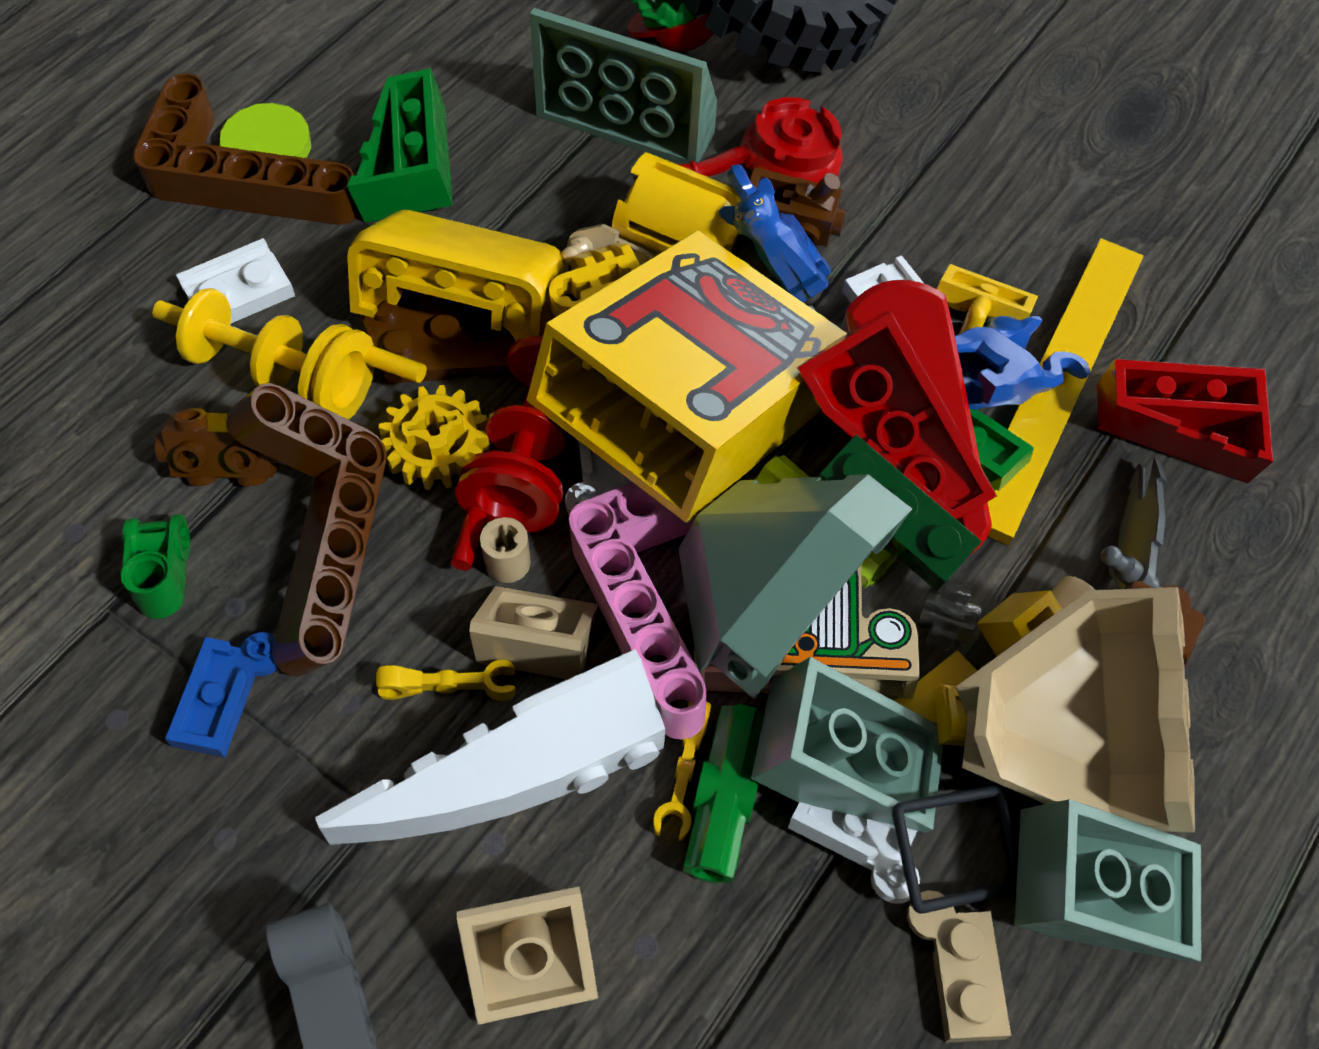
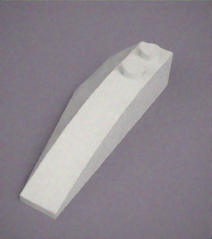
[315,649,665,845]

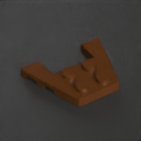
[358,289,515,384]

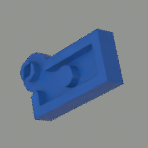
[165,632,279,758]

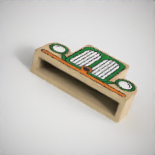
[694,565,919,699]

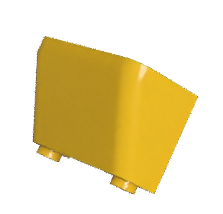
[347,210,568,342]

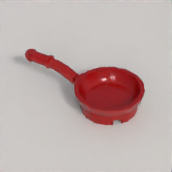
[677,97,843,183]

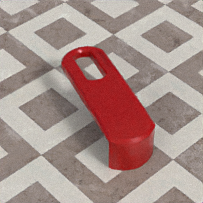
[842,280,992,556]

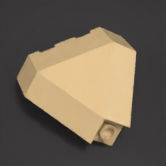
[956,587,1195,832]

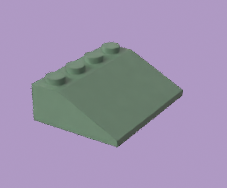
[530,8,717,164]

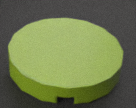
[220,103,311,158]

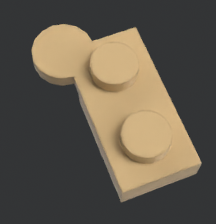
[907,890,1011,1043]

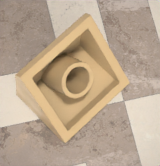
[469,586,598,679]
[457,887,598,1025]

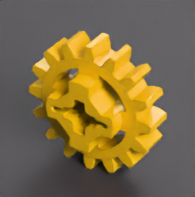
[379,385,490,490]

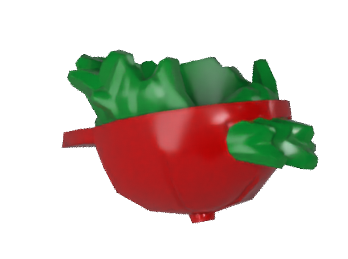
[628,0,714,52]

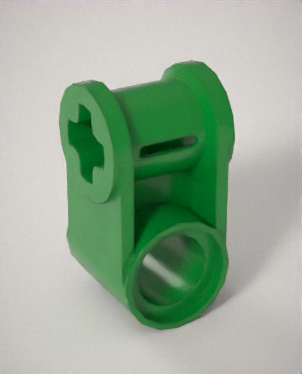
[120,514,190,619]

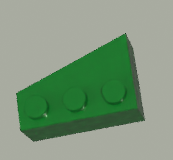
[347,68,453,223]

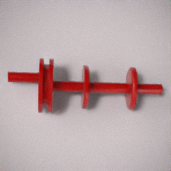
[451,317,566,571]

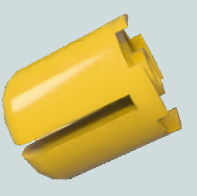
[612,152,742,256]

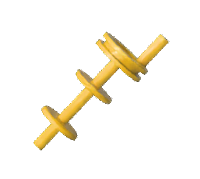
[152,288,427,420]

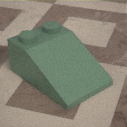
[751,657,943,833]
[1014,799,1201,962]

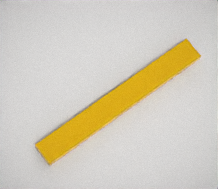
[988,239,1144,546]

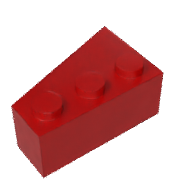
[1096,359,1273,484]

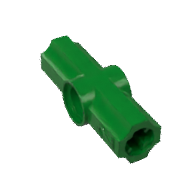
[683,704,764,884]

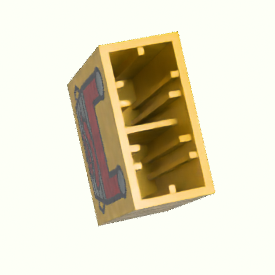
[527,230,847,523]

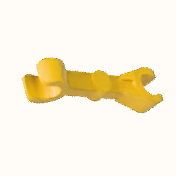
[376,660,515,701]
[653,701,711,841]

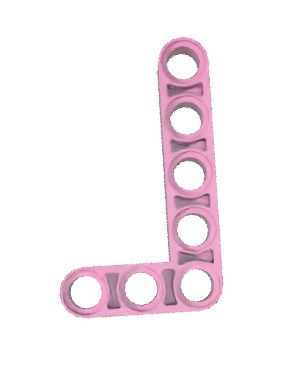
[569,483,712,740]

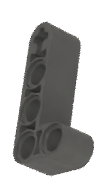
[266,903,378,1049]

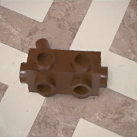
[741,167,847,247]
[155,408,281,486]

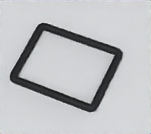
[892,785,1018,914]

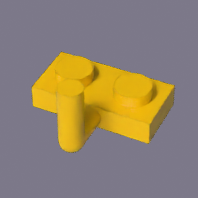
[937,264,1038,335]

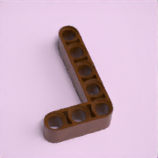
[133,73,360,225]
[227,383,386,677]

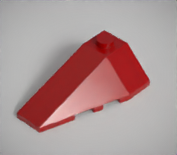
[797,312,997,519]

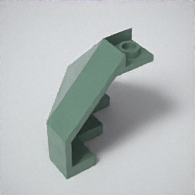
[678,474,912,699]

